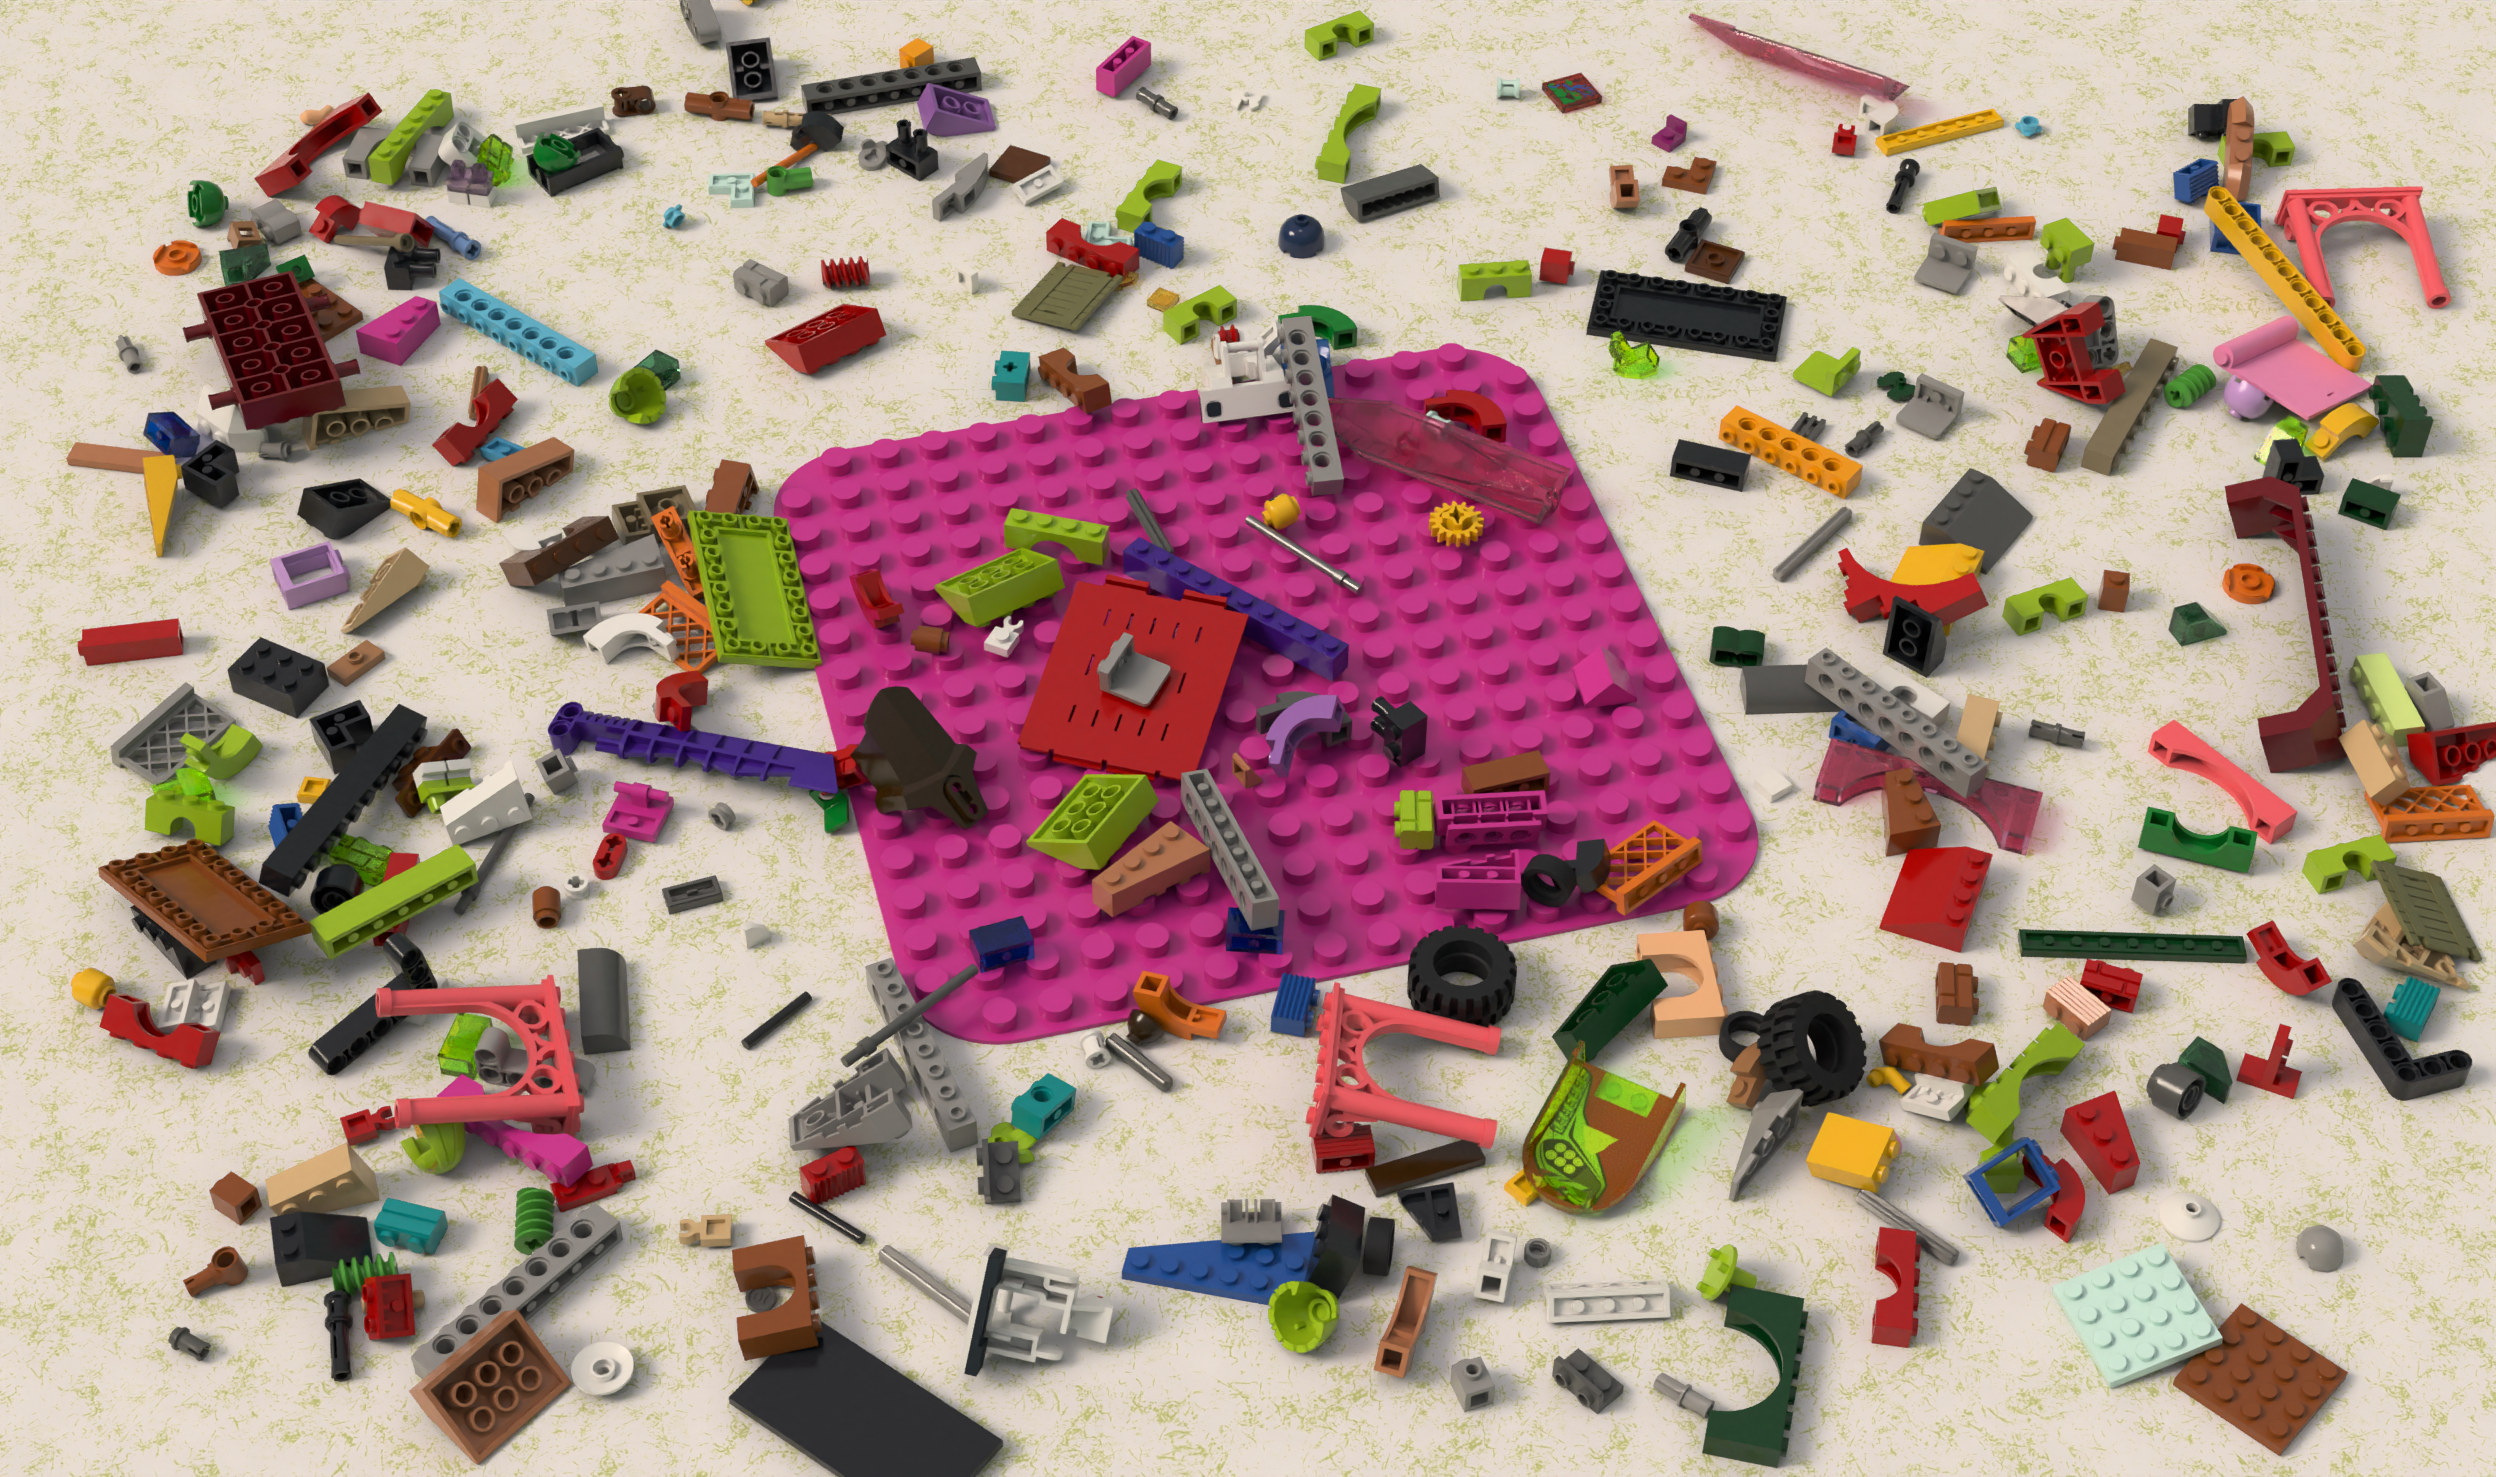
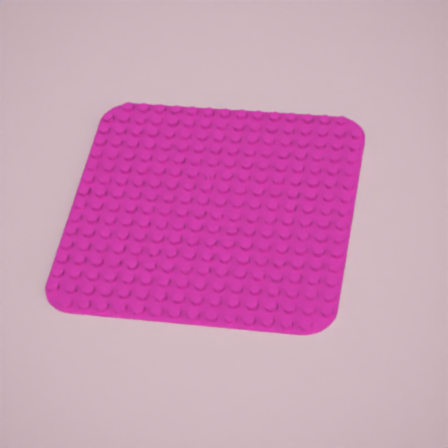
[774,343,1758,1045]

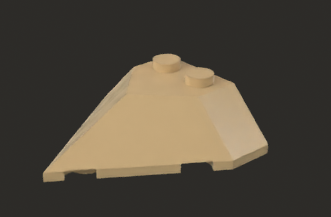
[2352,900,2470,990]

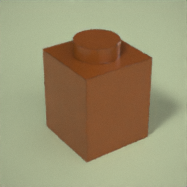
[2098,570,2130,613]
[209,1171,262,1225]

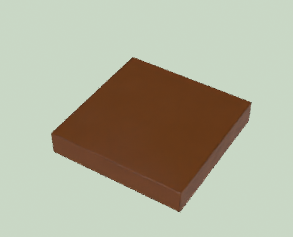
[989,145,1051,183]
[1685,239,1745,284]

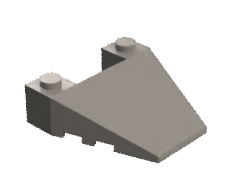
[788,1048,913,1151]

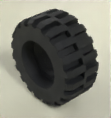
[1407,925,1517,1027]
[1757,990,1867,1107]

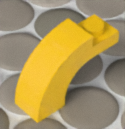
[2304,403,2380,462]

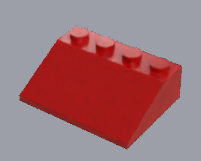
[765,304,886,375]
[1879,846,1993,953]

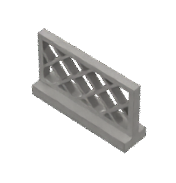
[110,682,236,790]

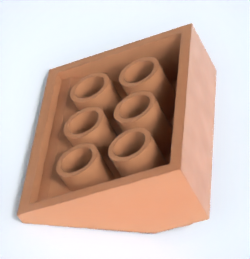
[409,1309,571,1464]

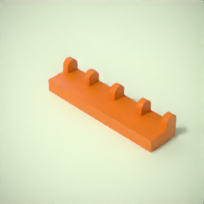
[1938,216,2036,243]

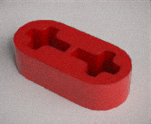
[593,833,628,880]

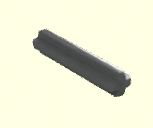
[1105,1033,1173,1092]

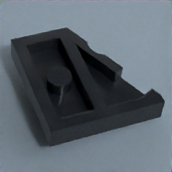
[1397,1182,1462,1242]

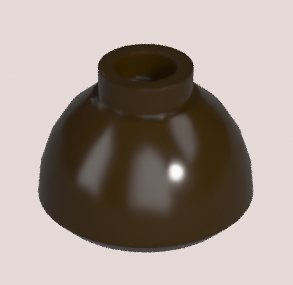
[1126,1009,1165,1047]

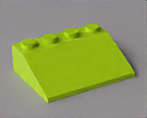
[934,547,1065,628]
[1026,774,1159,870]

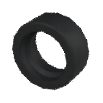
[1521,854,1577,907]
[1719,1011,1763,1063]
[1363,1217,1395,1276]

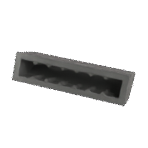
[1341,164,1440,222]
[1739,664,1842,715]
[577,948,631,1055]

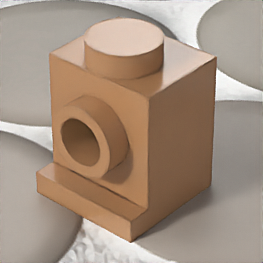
[227,221,262,257]

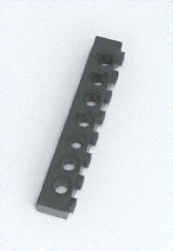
[801,57,982,115]

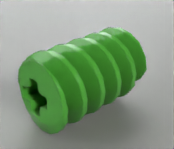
[2163,364,2217,408]
[514,1187,555,1255]
[332,1252,399,1297]

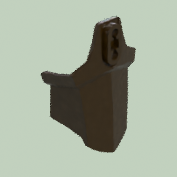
[850,686,988,830]

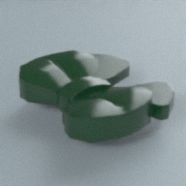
[1877,371,1915,401]

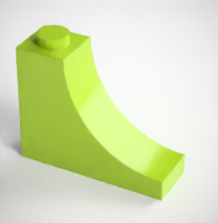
[1922,187,2002,226]

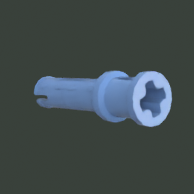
[425,216,481,260]

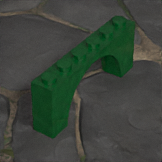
[1702,1284,1808,1468]

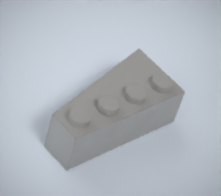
[558,534,667,607]

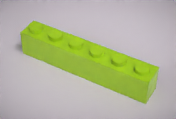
[309,844,479,960]

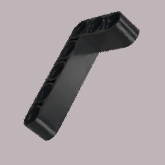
[308,932,438,1076]
[2332,978,2472,1101]

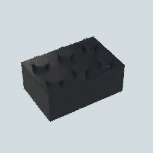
[227,637,329,719]

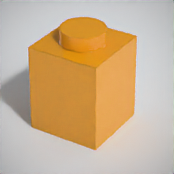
[899,38,934,69]

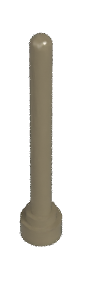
[334,233,415,252]

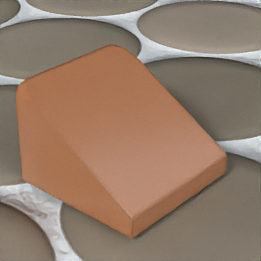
[1232,753,1263,789]

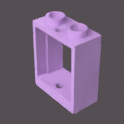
[270,541,351,610]

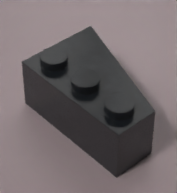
[130,905,217,980]
[1304,1194,1365,1299]

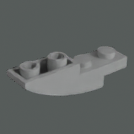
[932,152,989,222]

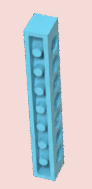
[439,278,598,387]

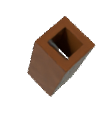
[2112,227,2178,270]

